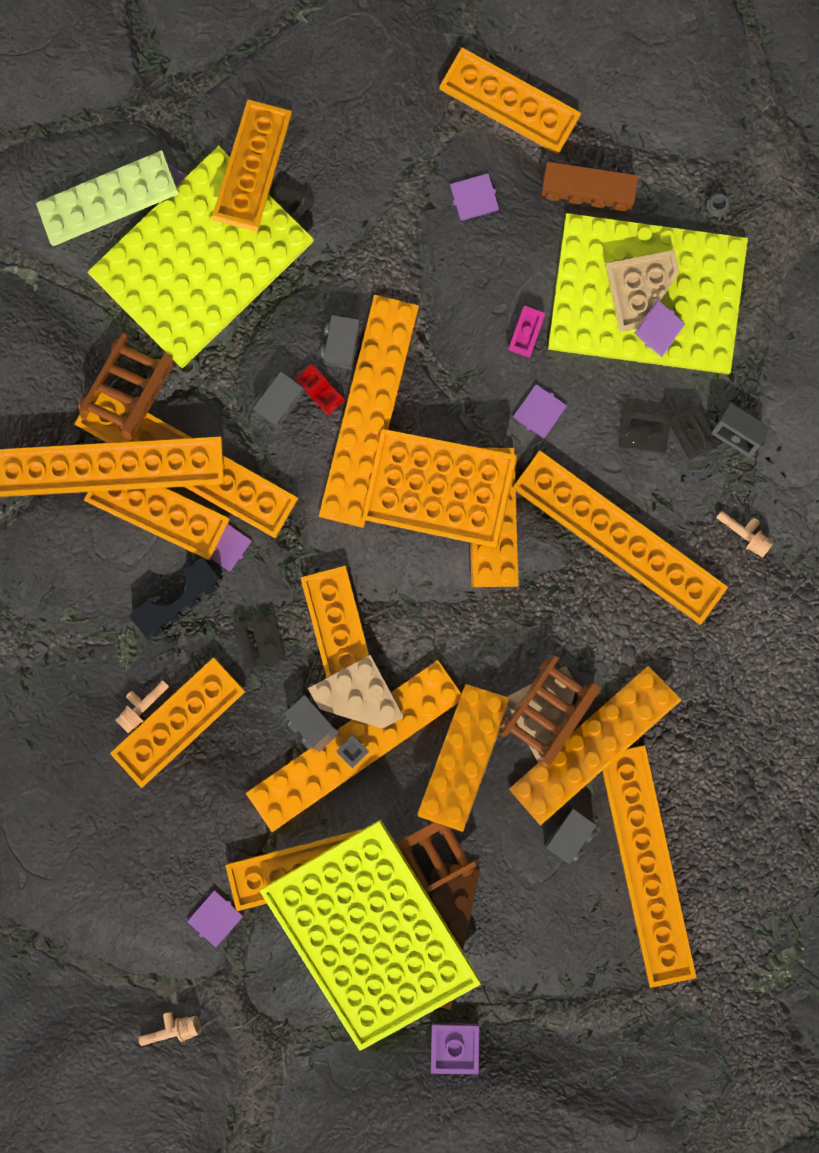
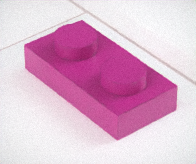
[508,306,546,358]

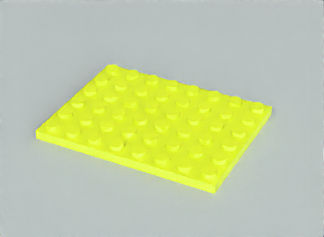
[87,146,314,369]
[548,213,748,374]
[260,819,481,1051]

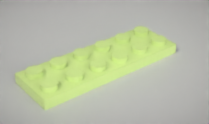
[36,150,179,246]

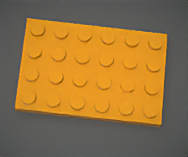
[362,429,518,548]

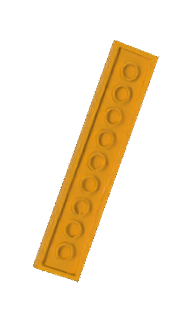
[319,295,419,528]
[75,393,298,539]
[0,437,224,497]
[513,451,728,625]
[246,660,462,832]
[602,745,696,988]

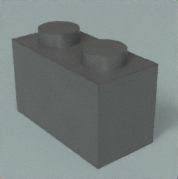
[321,315,360,370]
[253,372,305,429]
[711,403,770,458]
[284,695,340,752]
[544,807,596,865]

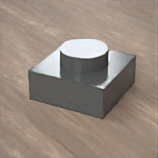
[336,735,369,768]

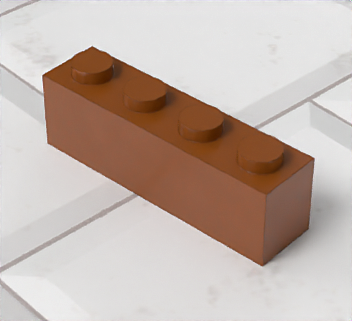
[541,162,638,211]

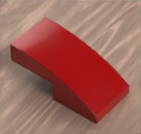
[295,364,345,416]

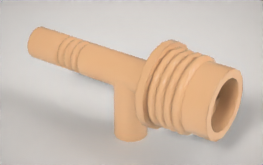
[717,511,774,558]
[115,680,169,733]
[139,1012,201,1046]

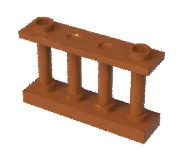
[78,333,174,442]
[499,656,601,767]
[396,822,480,893]

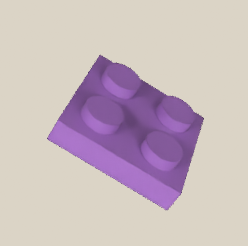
[431,1023,479,1074]

